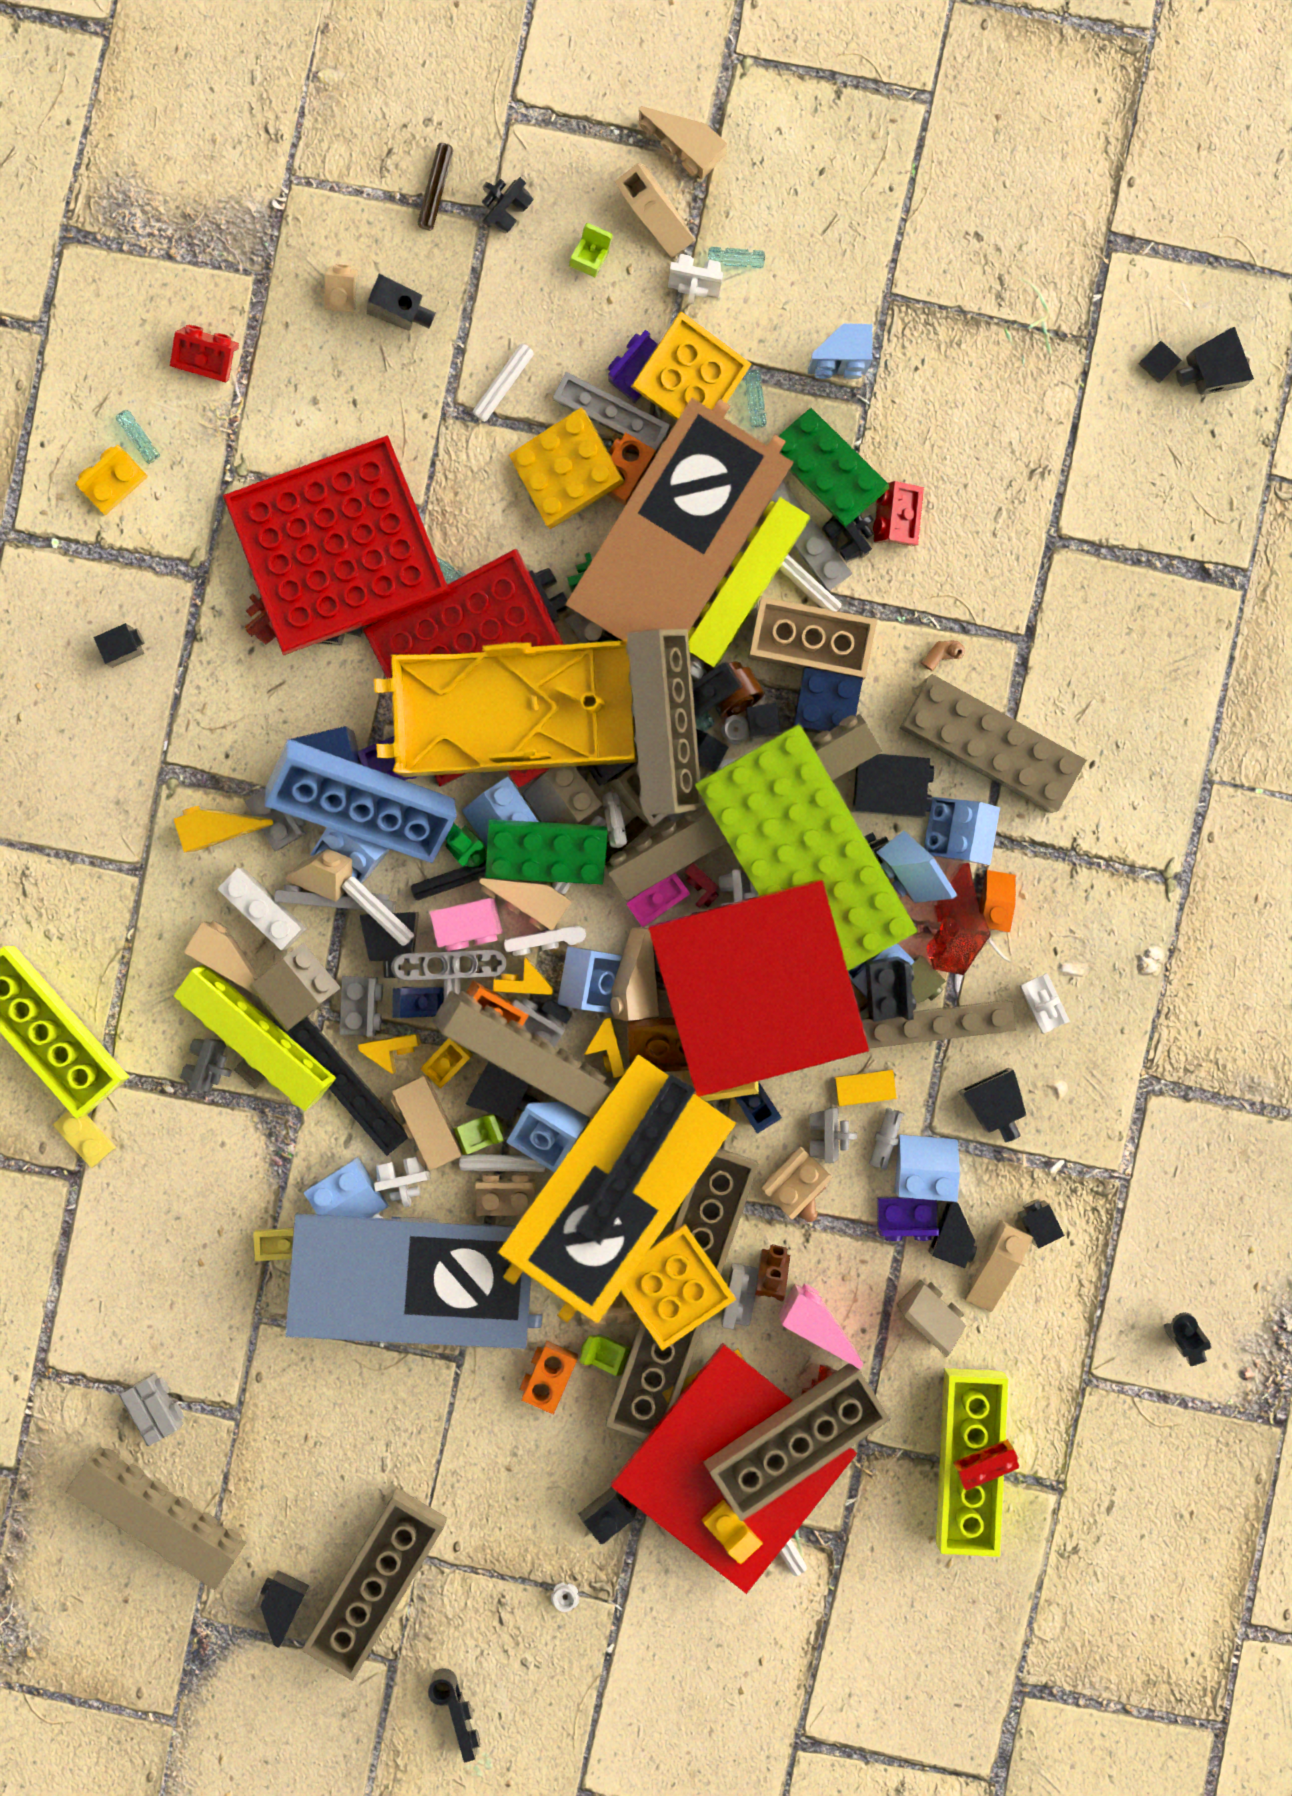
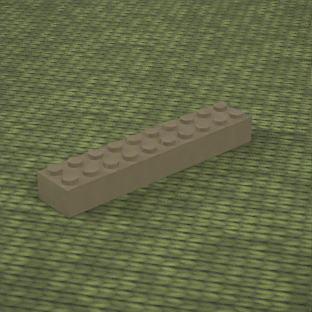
[606,1148,759,1440]

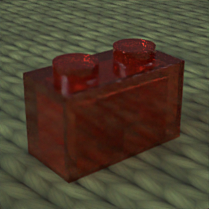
[926,908,991,975]

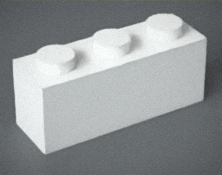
[218,868,307,950]

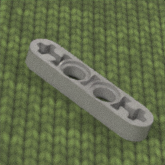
[391,950,506,980]

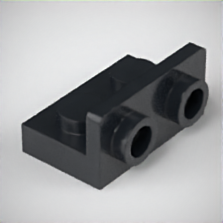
[865,956,916,1022]

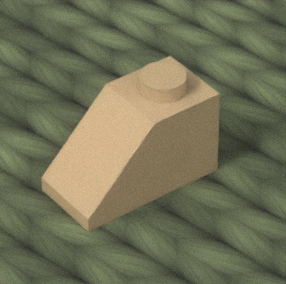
[286,848,352,902]

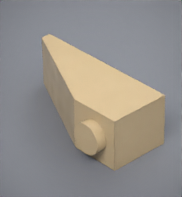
[184,920,259,994]
[610,927,659,1021]
[965,1220,1033,1312]

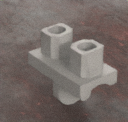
[810,1107,857,1163]

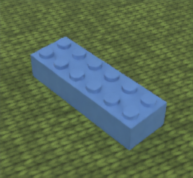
[265,739,456,863]

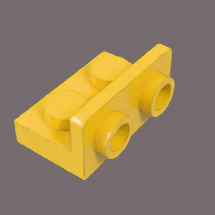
[75,445,149,516]

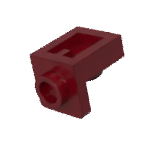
[685,863,719,908]

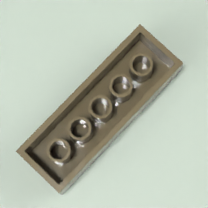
[626,629,702,815]
[899,674,1087,813]
[432,990,611,1119]
[703,1363,891,1522]
[65,1447,246,1591]
[302,1488,447,1681]

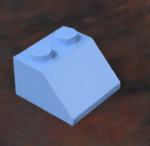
[461,776,539,848]
[877,830,957,903]
[557,946,623,1013]
[506,1101,590,1172]
[894,1134,960,1202]
[303,1157,389,1218]

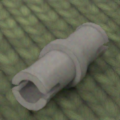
[869,1108,904,1169]

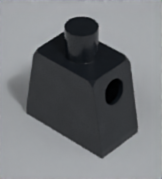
[366,274,436,331]
[1176,327,1254,395]
[360,912,419,978]
[465,1061,541,1120]
[959,1068,1026,1143]
[578,1487,638,1545]

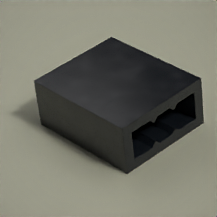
[852,754,934,818]

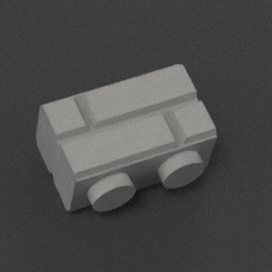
[119,1373,184,1447]

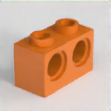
[606,432,656,506]
[519,1340,578,1415]

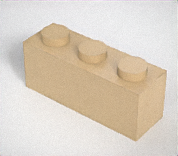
[391,1075,463,1171]

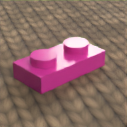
[626,872,690,927]

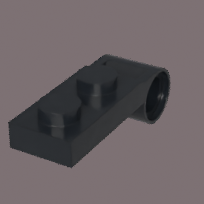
[428,1668,481,1763]

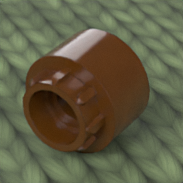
[715,661,765,719]

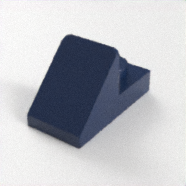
[392,987,444,1018]
[734,1081,782,1134]

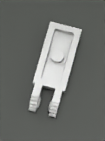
[504,925,586,956]

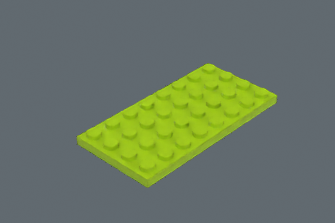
[695,724,918,971]

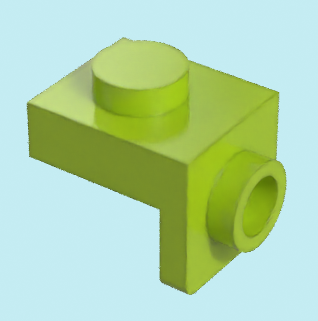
[569,223,613,277]
[453,1114,504,1155]
[580,1334,631,1376]

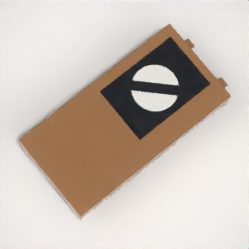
[565,398,794,641]

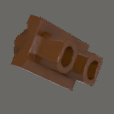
[755,1244,790,1302]

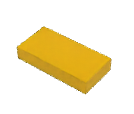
[834,1069,897,1107]

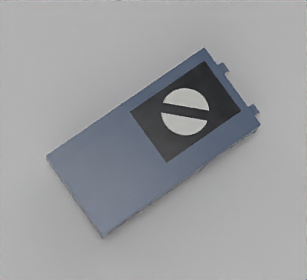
[285,1212,543,1349]

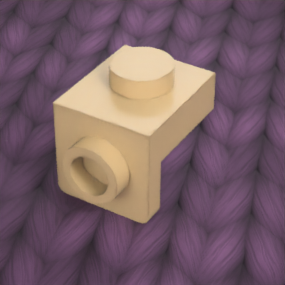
[325,264,358,312]

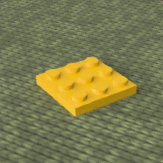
[631,312,751,420]
[508,407,624,529]
[621,1224,736,1350]

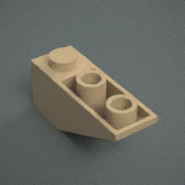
[639,106,727,180]
[615,163,696,258]
[478,876,572,931]

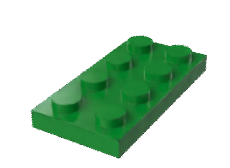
[767,407,889,527]
[485,819,608,885]

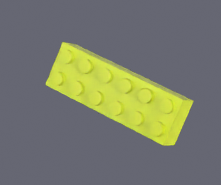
[0,946,129,1119]
[936,1368,1009,1557]

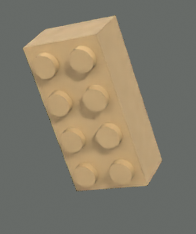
[748,596,877,680]

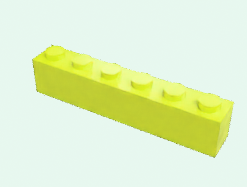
[688,497,810,668]
[173,964,336,1111]

